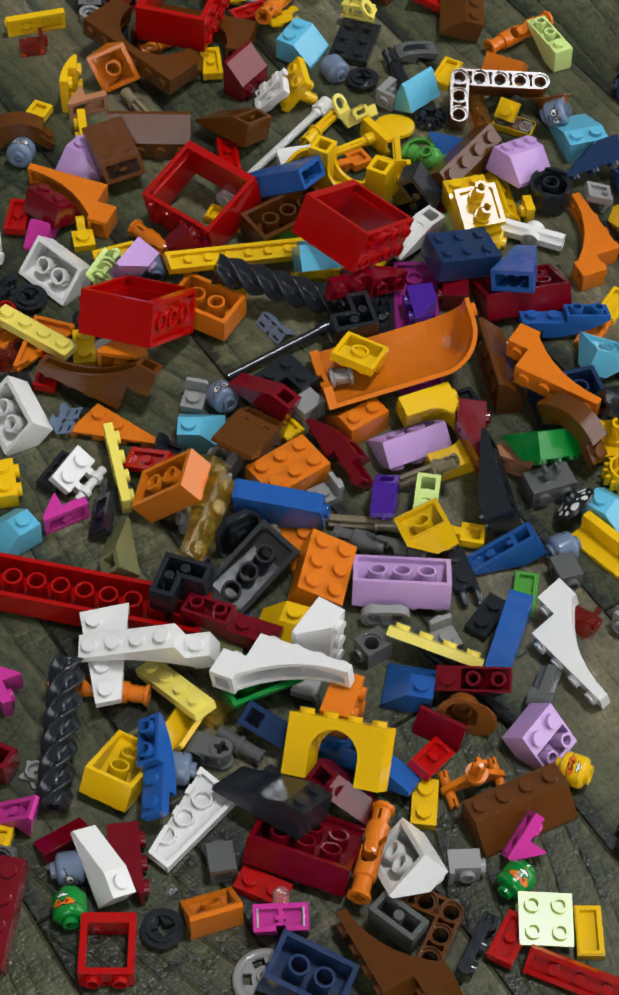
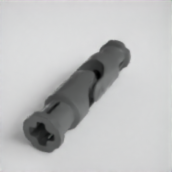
[332,523,429,558]

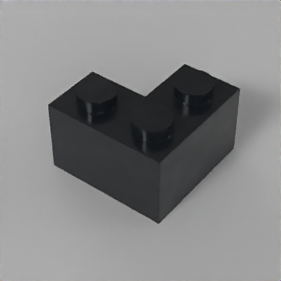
[391,161,442,217]
[329,290,379,347]
[254,352,319,395]
[149,552,214,614]

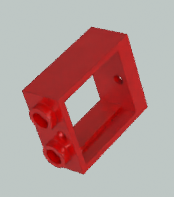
[77,912,138,989]

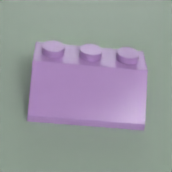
[485,135,550,189]
[367,419,452,472]

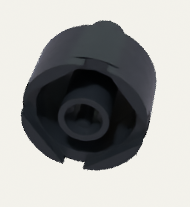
[528,167,572,217]

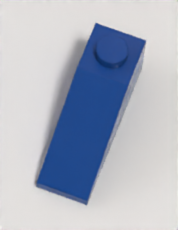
[467,521,547,575]

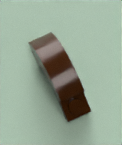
[0,111,55,150]
[536,393,608,466]

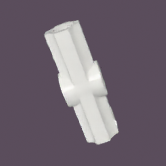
[501,218,566,252]

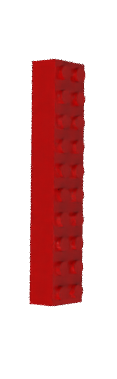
[0,552,211,634]

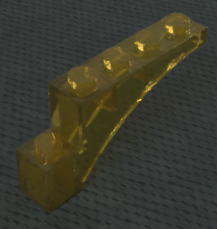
[178,454,235,561]

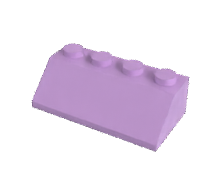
[352,554,452,611]

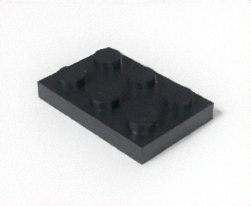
[328,18,381,67]

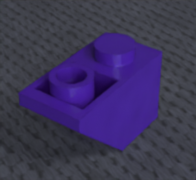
[402,282,437,325]
[370,474,400,520]

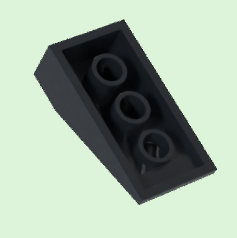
[477,427,522,537]
[210,519,300,614]
[212,766,333,841]

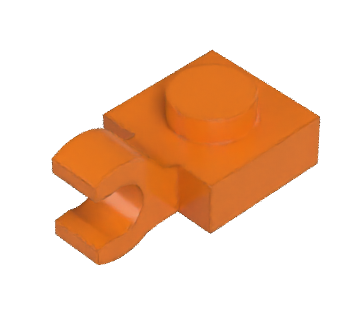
[337,147,372,174]

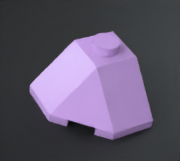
[55,134,100,181]
[109,236,159,277]

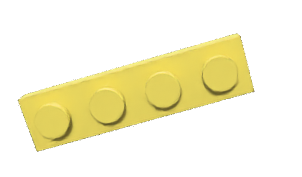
[0,304,78,361]
[103,422,135,514]
[386,622,485,666]
[135,661,217,722]

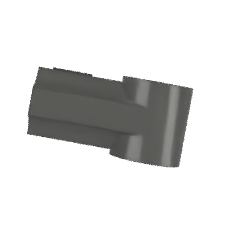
[525,664,562,708]

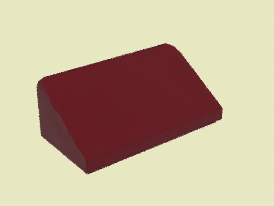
[412,705,467,753]
[33,817,89,864]

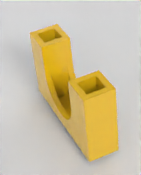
[309,135,395,203]
[395,381,475,482]
[281,706,396,793]

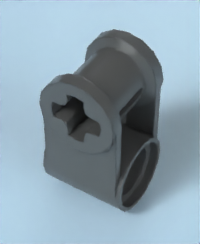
[183,731,234,771]

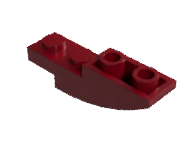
[324,266,408,301]
[306,418,373,490]
[180,591,284,650]

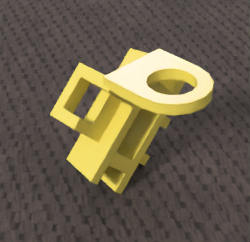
[340,0,377,23]
[331,93,378,128]

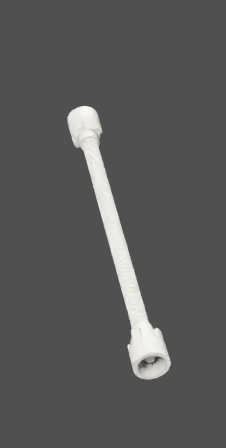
[216,96,333,207]

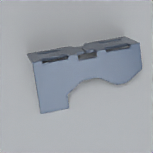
[255,311,297,346]
[49,402,83,435]

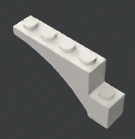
[532,578,610,709]
[78,623,220,669]
[209,633,355,694]

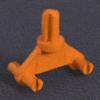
[437,756,506,810]

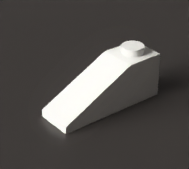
[70,825,136,909]

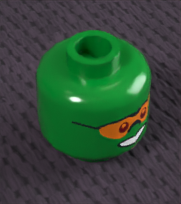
[496,859,536,900]
[52,886,88,929]

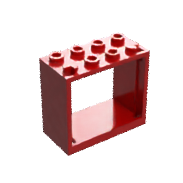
[135,0,230,52]
[142,140,262,247]
[291,179,414,273]
[77,274,197,349]

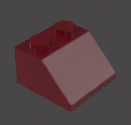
[223,41,268,102]
[22,183,81,229]

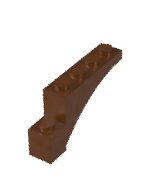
[36,354,163,409]
[336,908,463,995]

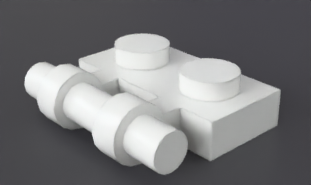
[254,68,290,113]
[48,445,107,500]

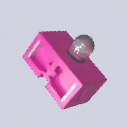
[252,886,310,936]

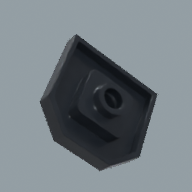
[213,508,260,559]

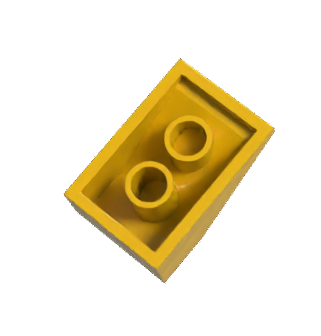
[442,174,502,236]
[79,730,143,813]

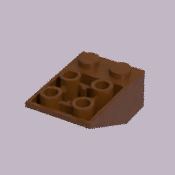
[195,108,273,148]
[81,116,146,187]
[211,406,288,461]

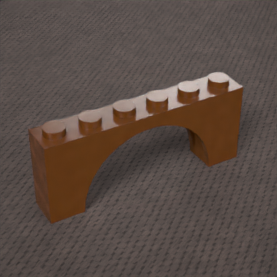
[83,0,204,95]
[130,4,257,59]

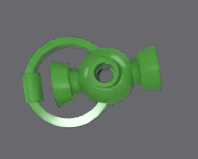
[401,137,447,172]

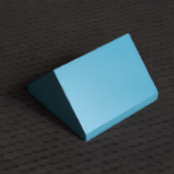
[394,66,440,113]

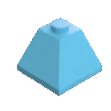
[578,332,619,378]
[177,414,226,453]
[581,487,619,533]
[0,508,43,556]

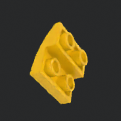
[59,54,83,113]

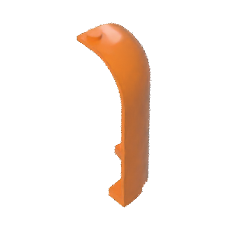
[309,297,478,411]

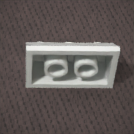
[18,235,92,306]
[0,375,53,456]
[292,597,346,660]
[378,817,448,898]

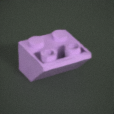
[502,703,577,770]

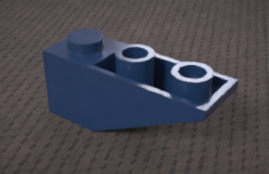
[566,134,619,181]
[237,700,322,750]

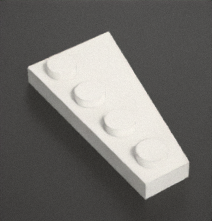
[79,603,130,708]
[148,766,236,873]

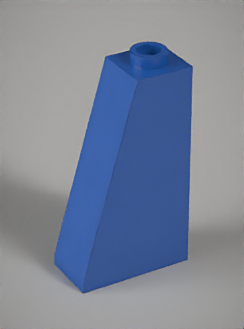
[249,155,326,197]
[490,245,538,293]
[232,479,330,528]
[484,589,534,695]

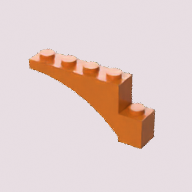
[27,163,118,239]
[569,192,619,292]
[506,323,602,415]

